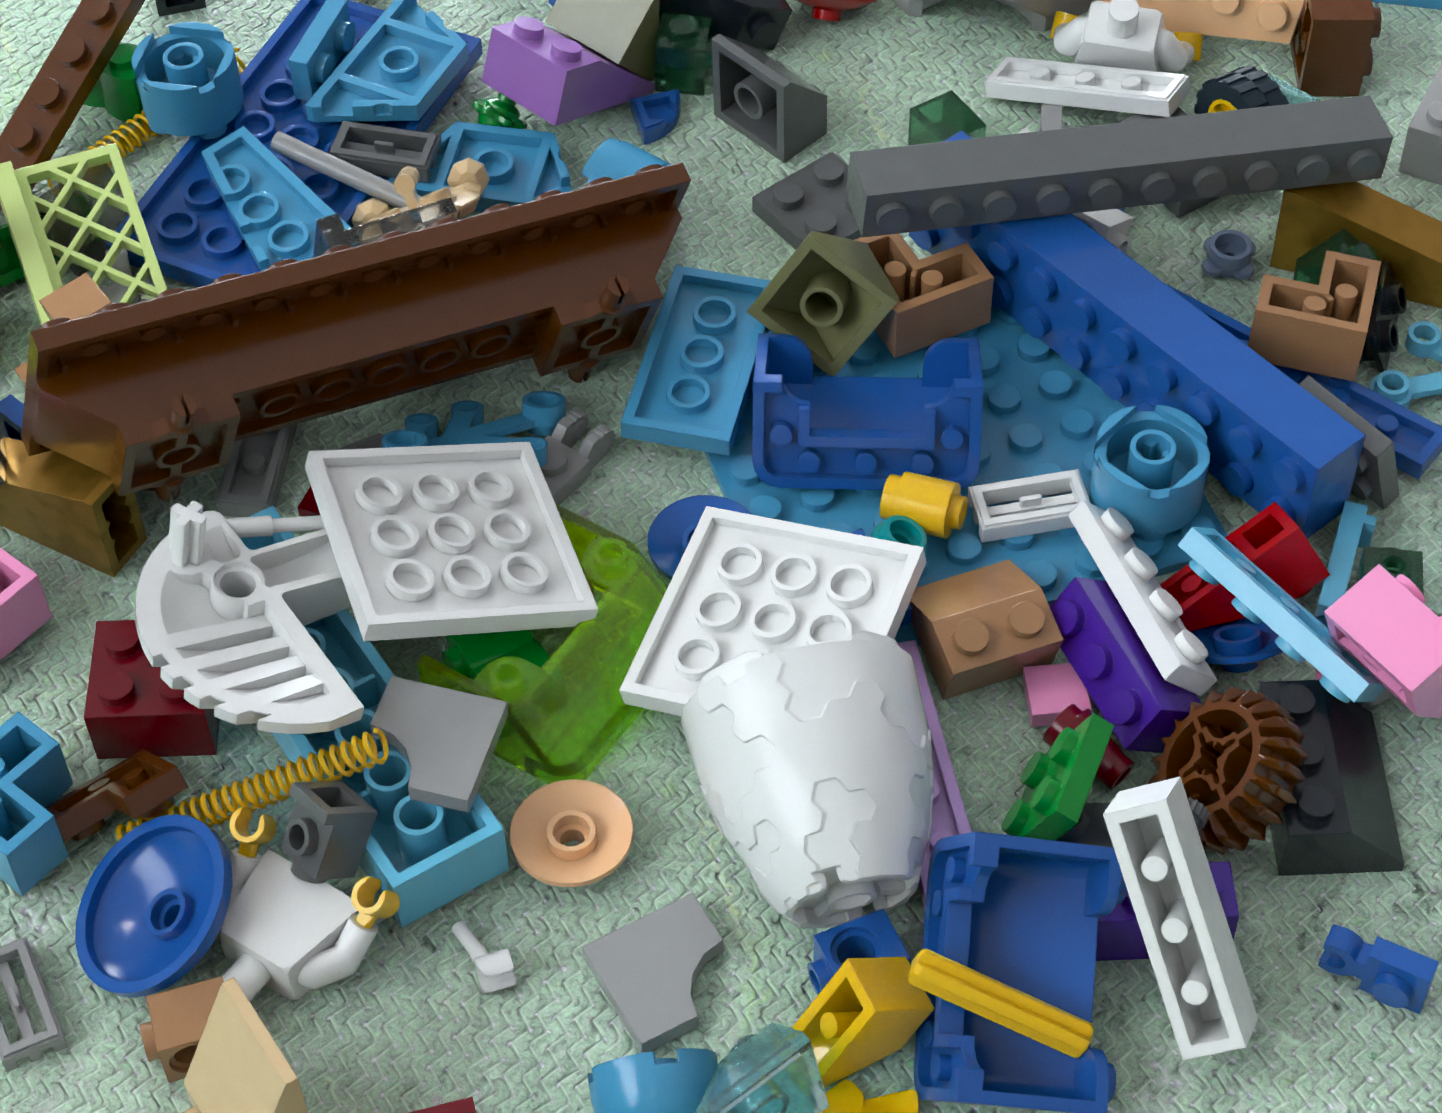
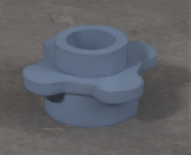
[1201,230,1256,280]

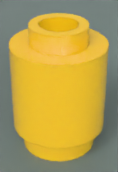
[880,471,968,539]

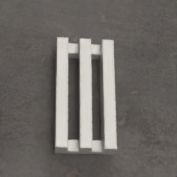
[968,469,1090,543]

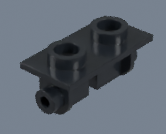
[1359,261,1407,373]

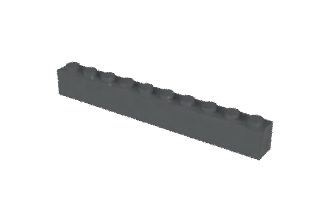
[846,95,1393,238]

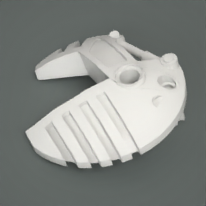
[135,501,364,734]

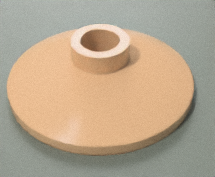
[510,779,633,887]

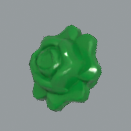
[472,92,528,129]

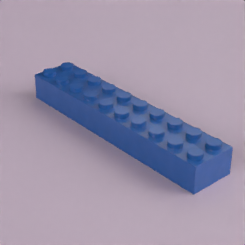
[909,130,1366,539]

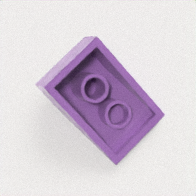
[482,16,655,126]

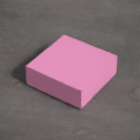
[1022,663,1092,727]

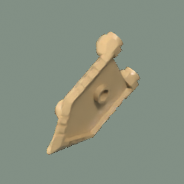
[351,157,490,246]

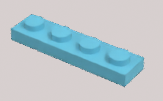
[1178,527,1385,703]

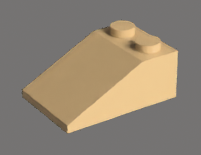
[182,977,308,1113]

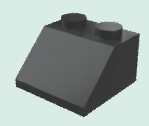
[712,34,827,163]

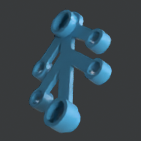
[379,391,566,467]

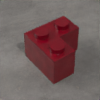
[84,620,220,759]

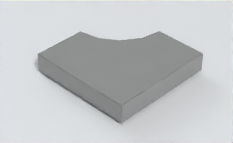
[370,676,509,813]
[582,893,724,1053]

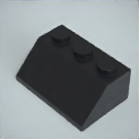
[1258,680,1404,876]

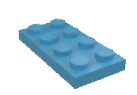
[621,265,770,456]

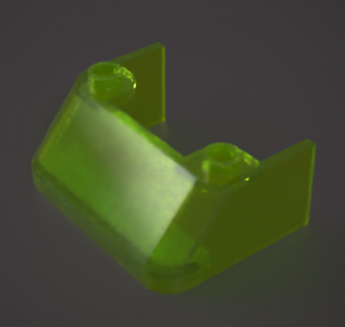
[417,504,668,784]

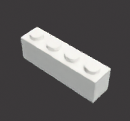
[1103,777,1258,1060]

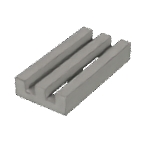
[0,937,68,1072]

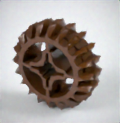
[1148,686,1309,854]

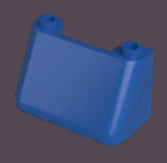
[752,333,983,490]
[914,831,1127,1113]

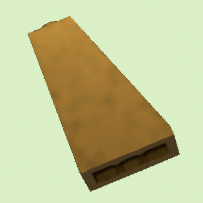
[1270,181,1442,309]
[0,437,147,577]

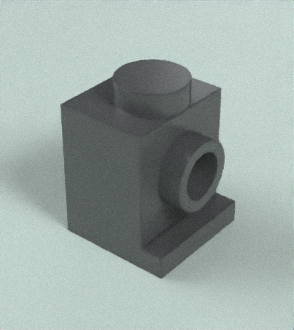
[280,780,377,884]

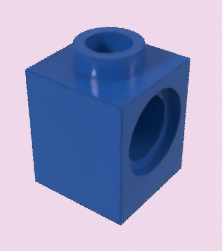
[807,908,911,995]

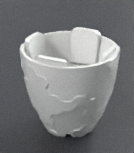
[681,631,934,928]

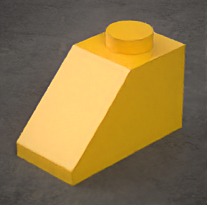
[783,957,935,1092]

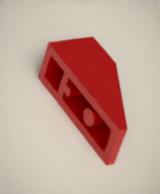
[1160,502,1330,631]

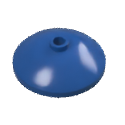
[75,814,232,998]

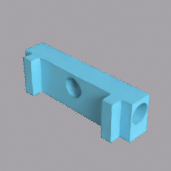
[1315,501,1377,628]

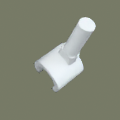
[451,921,517,993]

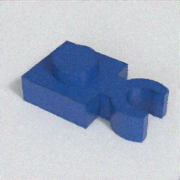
[1318,925,1439,1014]

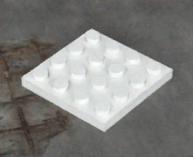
[305,442,598,642]
[619,506,927,716]

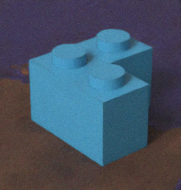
[0,711,73,896]

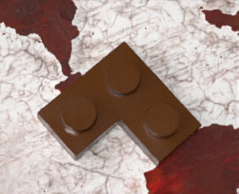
[44,749,188,842]

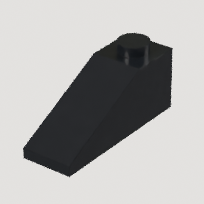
[659,0,793,50]

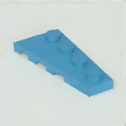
[201,126,361,271]

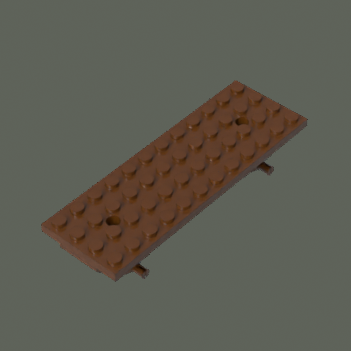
[21,162,691,501]

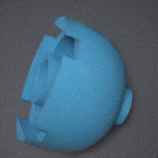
[587,1048,720,1113]

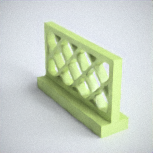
[0,143,167,325]

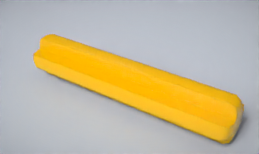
[908,949,1094,1058]

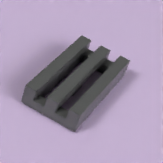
[328,121,442,183]

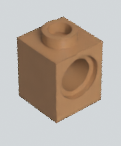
[140,976,224,1083]

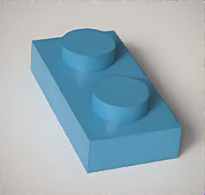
[288,0,355,101]

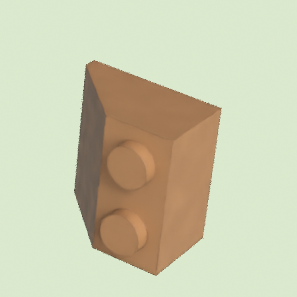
[909,559,1064,700]

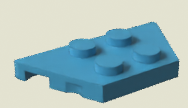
[305,0,469,122]
[387,121,572,212]

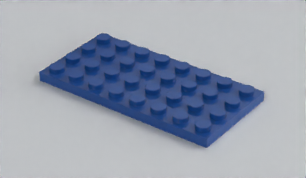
[105,0,483,287]

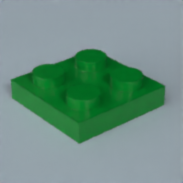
[1001,713,1114,841]

